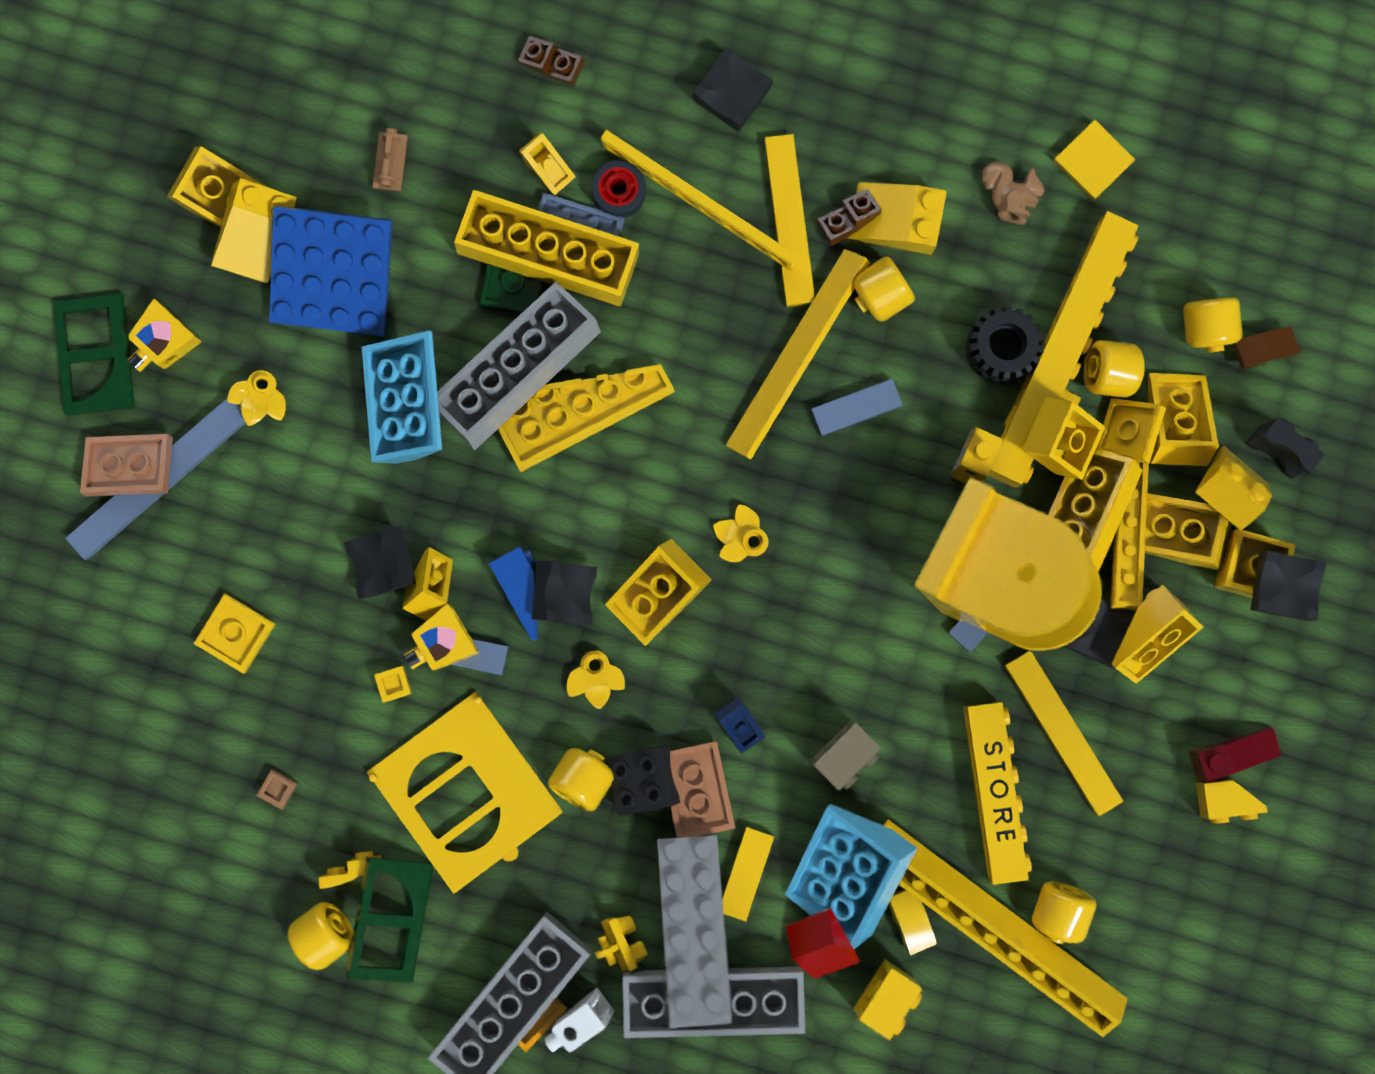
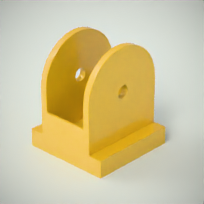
[914,478,1102,651]

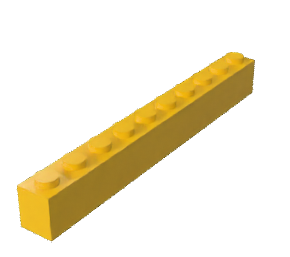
[988,211,1139,488]
[882,820,1128,1037]

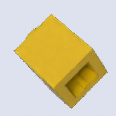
[1196,779,1268,824]

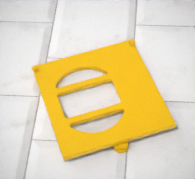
[367,691,563,894]

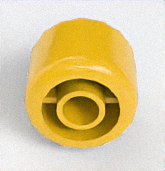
[854,257,915,322]
[1183,297,1243,353]
[1083,340,1145,398]
[548,748,614,812]
[1032,881,1096,944]
[288,902,353,970]

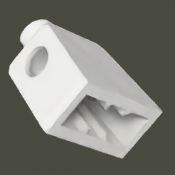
[545,987,615,1053]

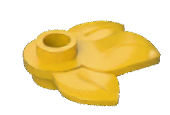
[227,370,286,426]
[713,505,768,562]
[567,651,625,709]

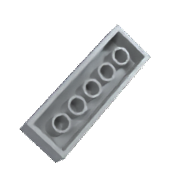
[437,282,601,451]
[657,835,732,1028]
[428,912,592,1074]
[623,966,805,1038]

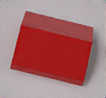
[786,908,860,979]

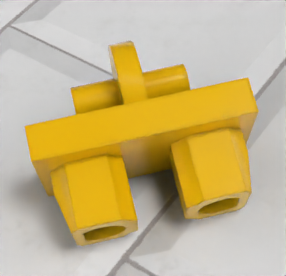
[595,916,648,972]

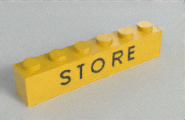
[963,702,1032,885]

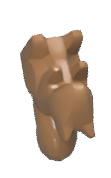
[982,162,1044,225]

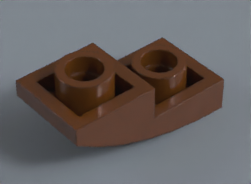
[518,36,585,86]
[817,188,882,246]
[1233,326,1301,370]

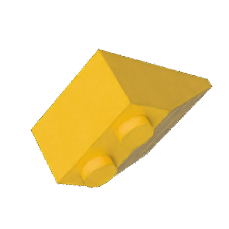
[167,146,267,228]
[210,178,297,284]
[847,182,947,255]
[1147,373,1219,466]
[1196,446,1273,531]
[1145,493,1232,571]
[605,539,712,646]
[1112,585,1204,684]

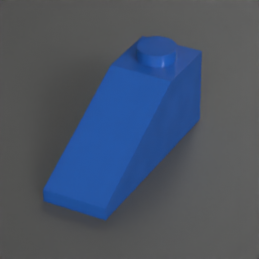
[489,546,539,641]

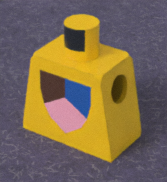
[127,299,202,372]
[404,604,480,670]

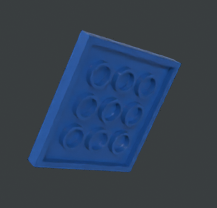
[269,205,393,336]

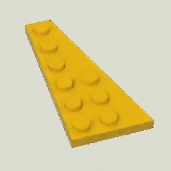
[498,364,675,472]

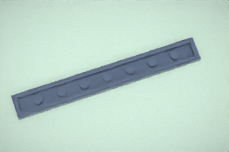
[65,399,246,560]

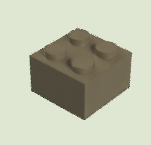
[809,721,881,791]

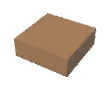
[256,769,298,810]

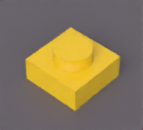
[374,666,413,703]

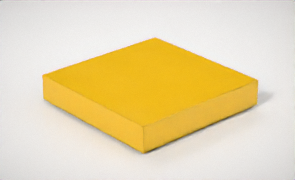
[1053,120,1135,201]
[1096,398,1166,463]
[193,593,276,674]

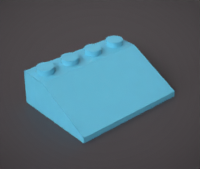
[362,331,442,464]
[785,804,917,949]

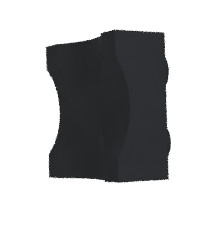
[692,47,773,132]
[1245,418,1325,479]
[344,526,416,599]
[1250,551,1326,621]
[531,560,597,625]
[1063,598,1136,669]
[606,745,680,816]

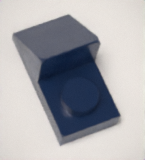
[715,697,765,754]

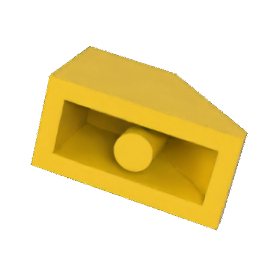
[402,547,453,621]

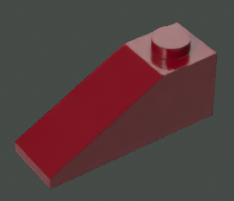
[1188,727,1282,781]

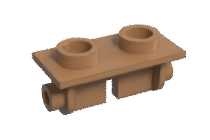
[372,128,408,191]

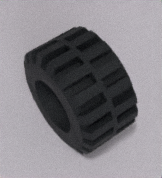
[966,306,1044,384]

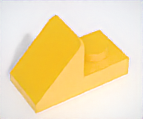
[519,132,576,196]

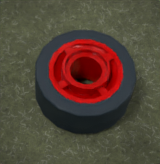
[591,160,646,218]

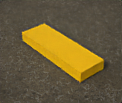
[722,826,774,921]

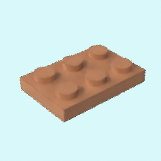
[80,434,173,496]
[670,741,735,838]

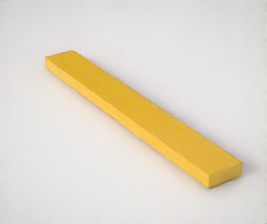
[601,130,798,271]
[725,249,870,460]

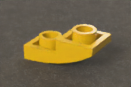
[319,851,382,889]
[889,888,937,956]

